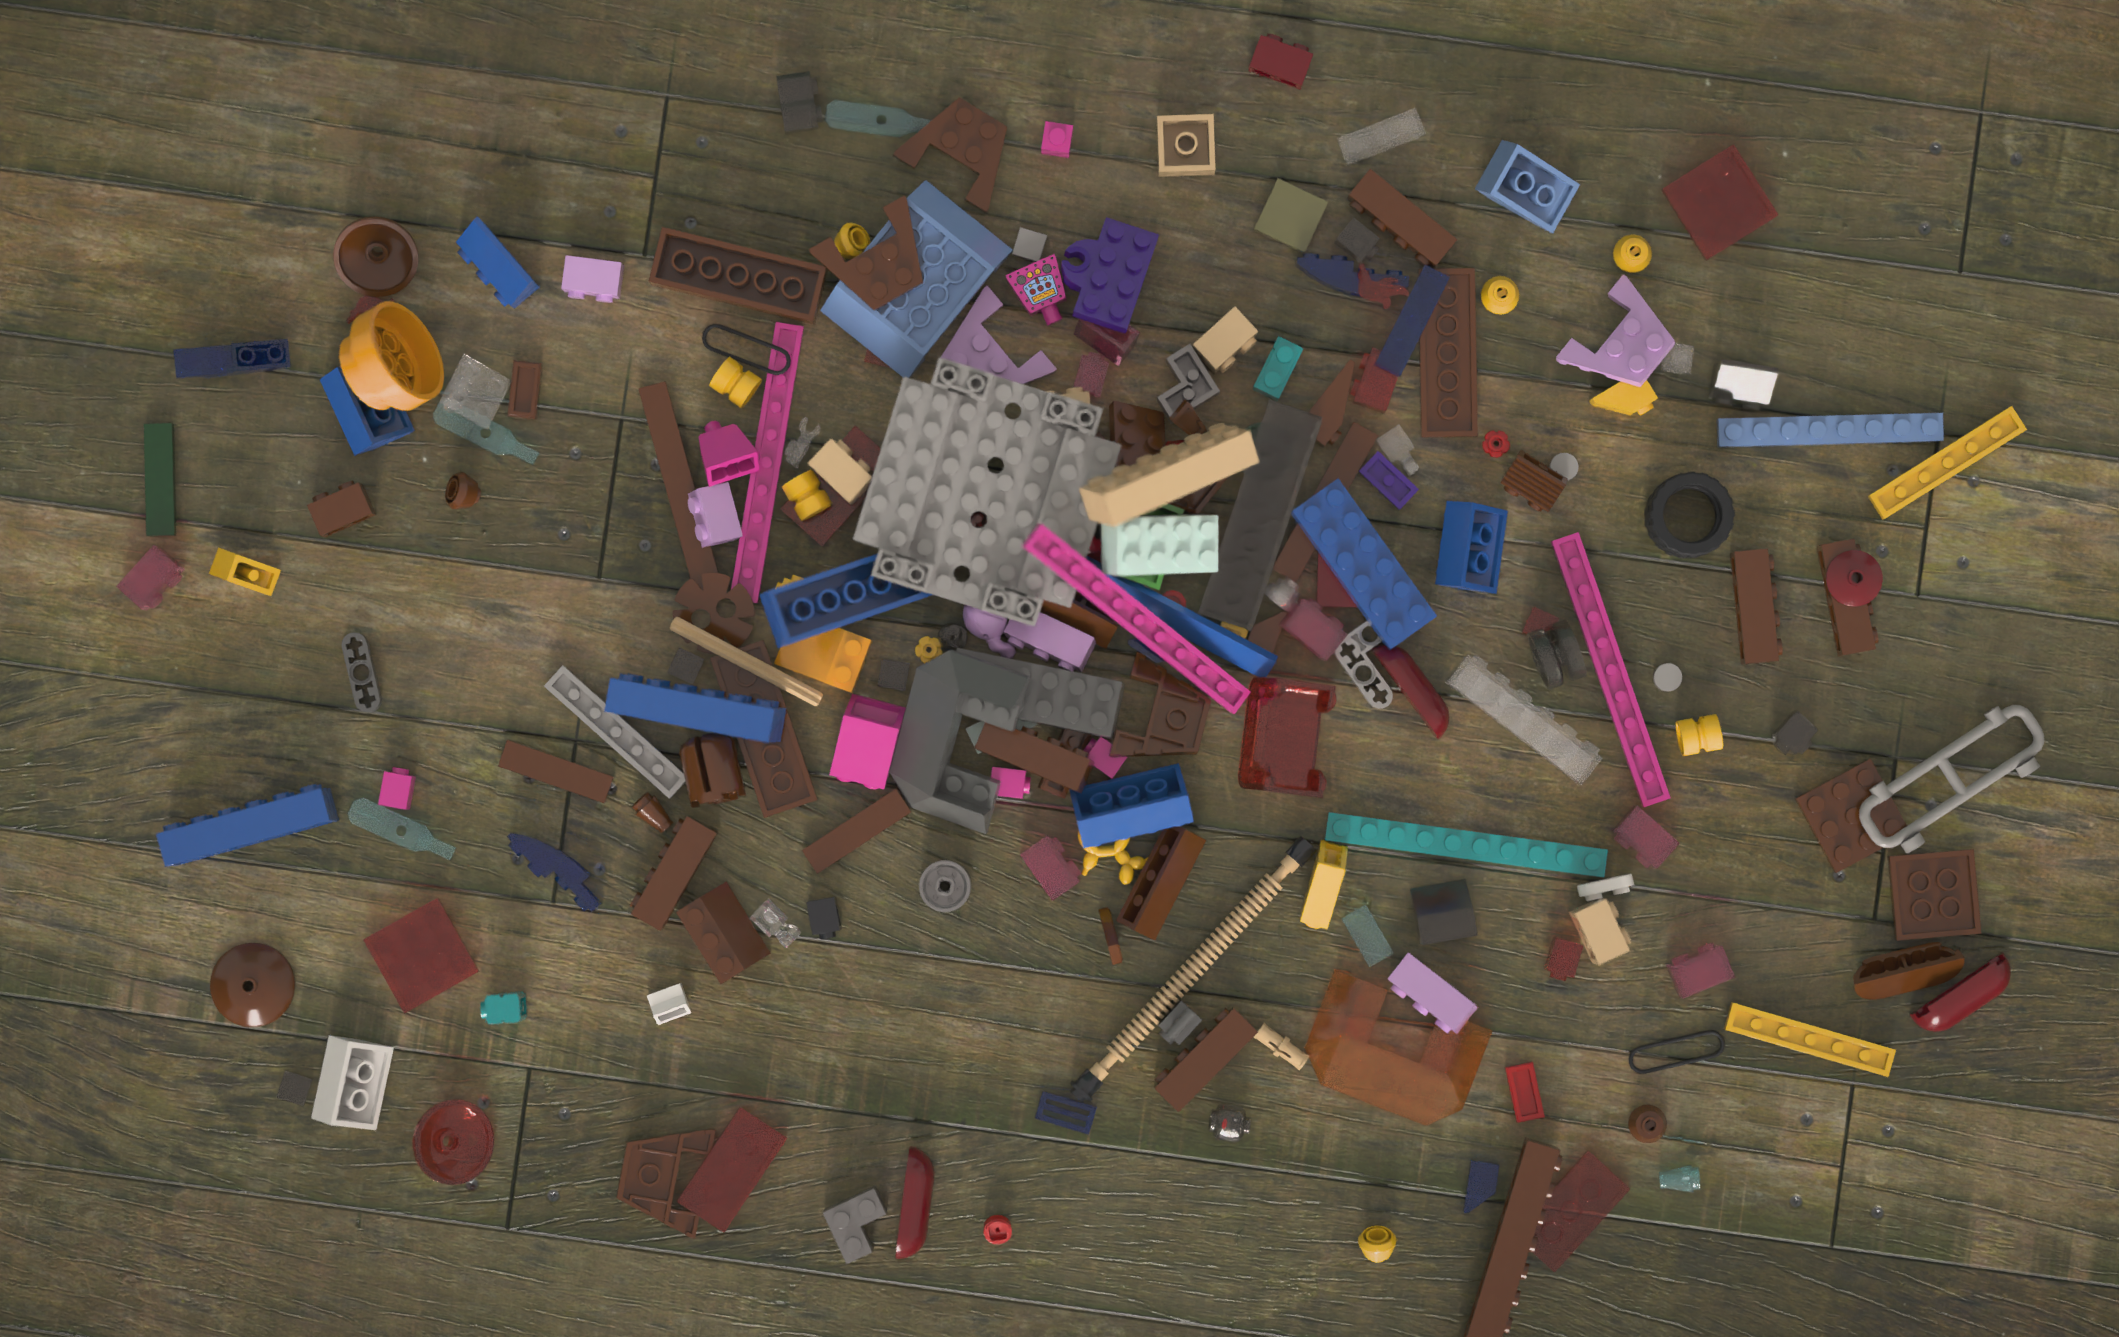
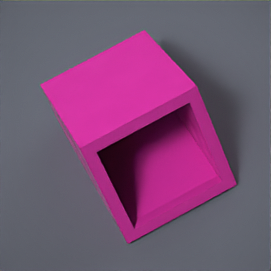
[829,694,906,789]

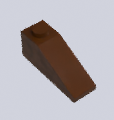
[1297,359,1355,448]

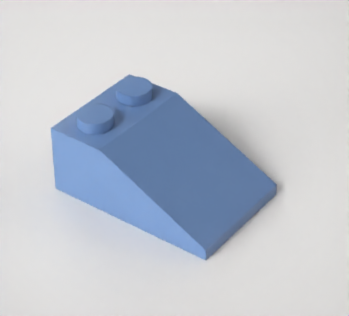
[1475,140,1580,233]

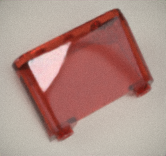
[1238,677,1336,798]

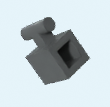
[1158,1000,1202,1045]

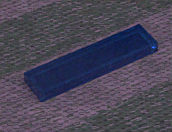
[1375,265,1450,377]

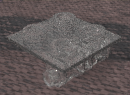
[439,354,511,430]

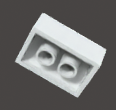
[311,1035,394,1130]

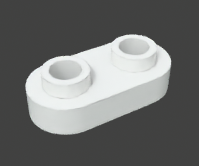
[1577,874,1634,901]

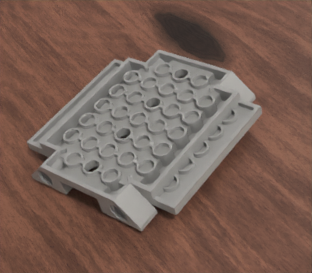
[853,357,1121,627]

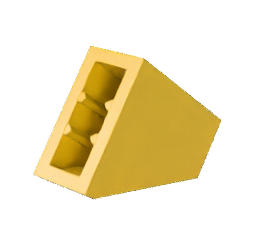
[1300,840,1348,929]

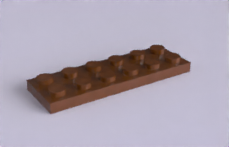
[1418,268,1478,438]
[710,640,818,818]

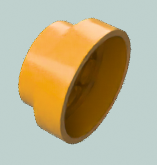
[339,301,444,411]

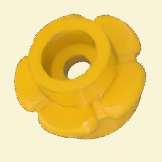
[915,636,943,663]

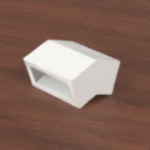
[647,983,691,1025]

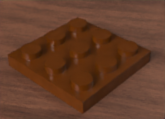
[1795,759,1907,873]
[1888,849,1981,941]

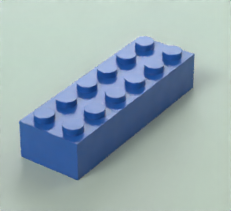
[1290,478,1437,650]
[759,554,933,648]
[604,673,787,743]
[156,784,339,867]

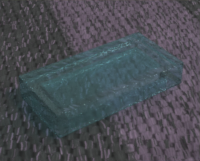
[1341,904,1394,967]

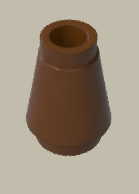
[632,792,673,833]

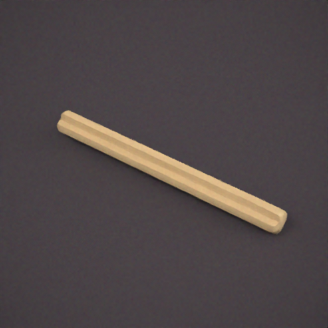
[670,617,823,706]

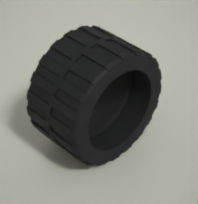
[1644,472,1735,559]

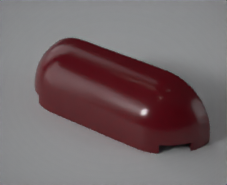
[1371,645,1449,740]
[1910,952,2011,1032]
[896,1146,935,1259]

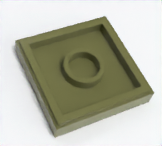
[1254,178,1328,253]

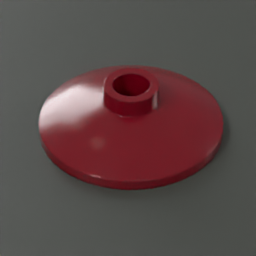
[1826,550,1883,607]

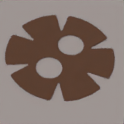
[672,572,755,654]

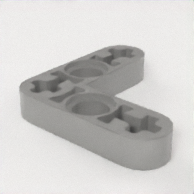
[1334,621,1393,709]

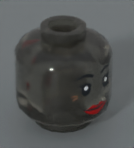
[1208,1104,1251,1143]

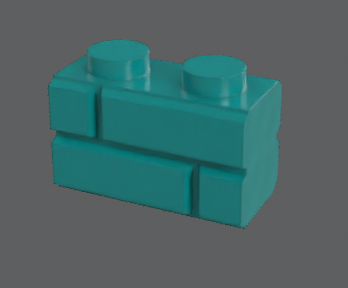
[1252,336,1303,401]
[480,991,527,1024]

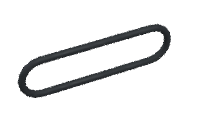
[702,324,791,375]
[1629,1030,1725,1074]

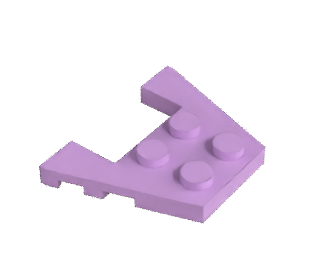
[1556,274,1675,387]
[941,286,1057,384]

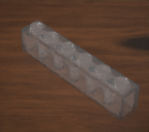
[1445,654,1603,785]

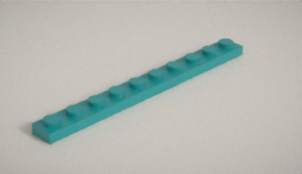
[1325,812,1608,877]

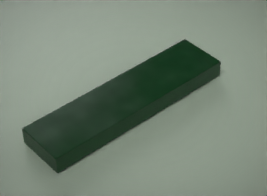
[144,423,176,537]

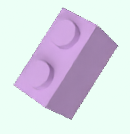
[561,255,624,303]
[688,482,743,548]

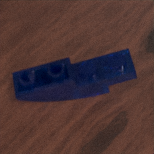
[1296,253,1409,300]
[173,339,291,379]
[507,833,602,912]

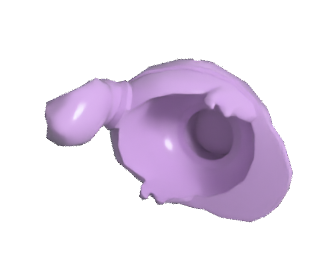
[963,605,1016,659]

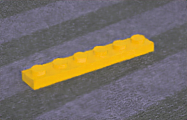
[1868,406,2027,520]
[1724,1002,1896,1077]

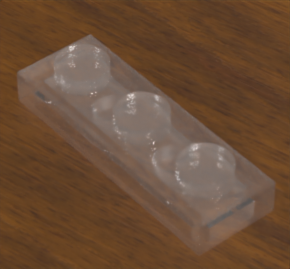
[1337,108,1426,166]

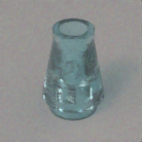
[1659,1164,1701,1193]

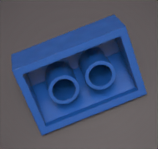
[456,216,539,309]
[320,366,415,456]
[1435,501,1508,594]

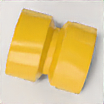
[709,356,762,409]
[782,469,833,522]
[1676,714,1723,756]

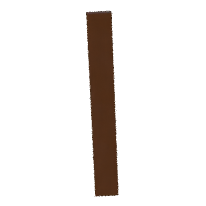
[638,381,719,590]

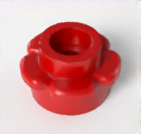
[1482,430,1510,458]

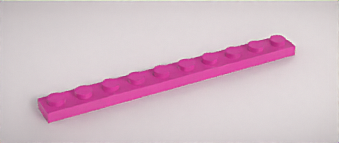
[731,322,804,604]
[1022,523,1251,714]
[1551,532,1671,807]

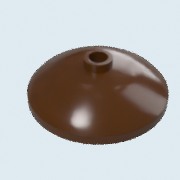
[333,217,419,297]
[210,943,295,1027]

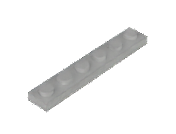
[544,665,686,799]

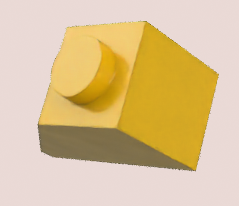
[1589,380,1658,416]
[209,547,281,596]

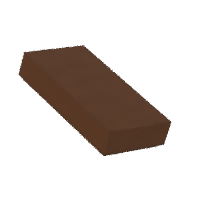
[508,360,542,420]

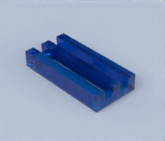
[1035,1091,1097,1135]

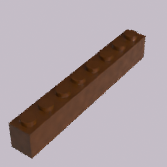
[1463,1137,1563,1337]

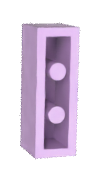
[1004,612,1096,673]
[1388,953,1478,1034]

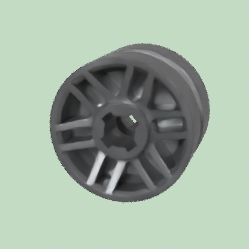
[919,860,971,912]

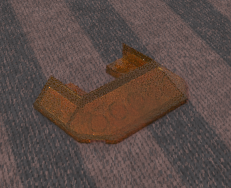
[1305,970,1492,1126]

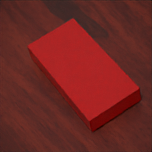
[1504,1061,1545,1123]

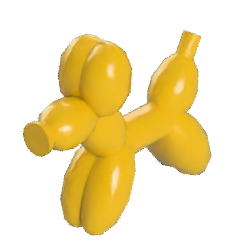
[1078,832,1148,885]

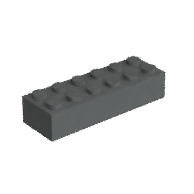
[956,648,1125,739]

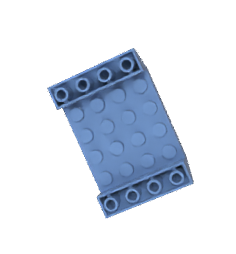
[820,180,1013,378]

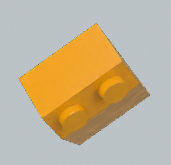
[774,628,873,693]

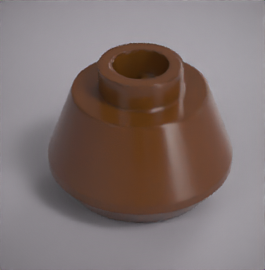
[445,472,481,509]
[1628,1105,1667,1143]

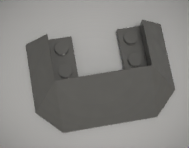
[889,649,1030,834]

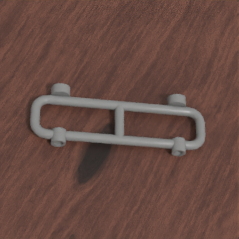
[1859,705,2044,853]

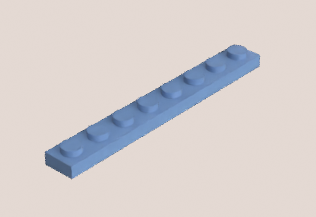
[1717,413,1944,447]

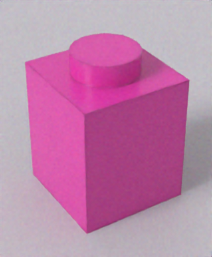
[1041,121,1073,158]
[1084,737,1127,779]
[378,767,416,810]
[991,767,1031,799]

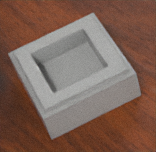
[1012,227,1047,262]

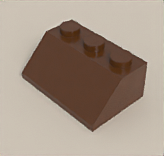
[1040,590,1119,649]
[676,882,771,984]

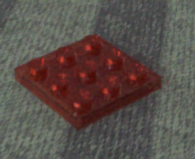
[1661,144,1778,261]
[363,898,480,1013]

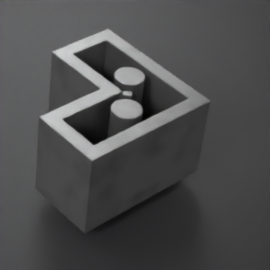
[1157,344,1220,424]
[823,1186,887,1264]

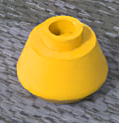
[834,222,871,259]
[1613,234,1652,273]
[1481,276,1519,314]
[1358,1226,1397,1262]

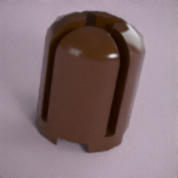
[679,732,746,808]

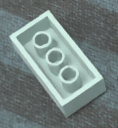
[1102,514,1218,576]

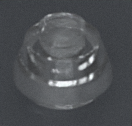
[1264,577,1301,613]

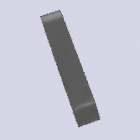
[342,632,382,713]

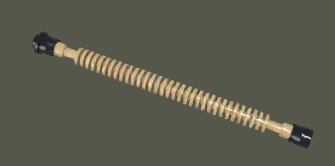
[1070,836,1317,1102]

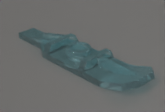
[825,100,932,137]
[432,399,539,465]
[347,797,456,860]

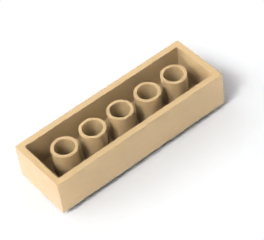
[1079,423,1259,527]

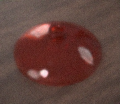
[413,1099,494,1185]

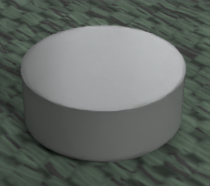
[1549,453,1578,481]
[1653,663,1682,692]

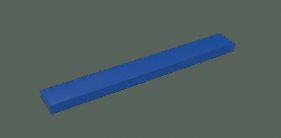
[1086,556,1278,680]

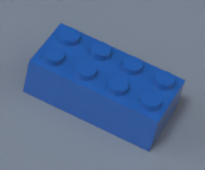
[1069,763,1194,848]

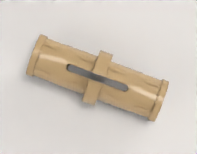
[1254,1023,1309,1070]

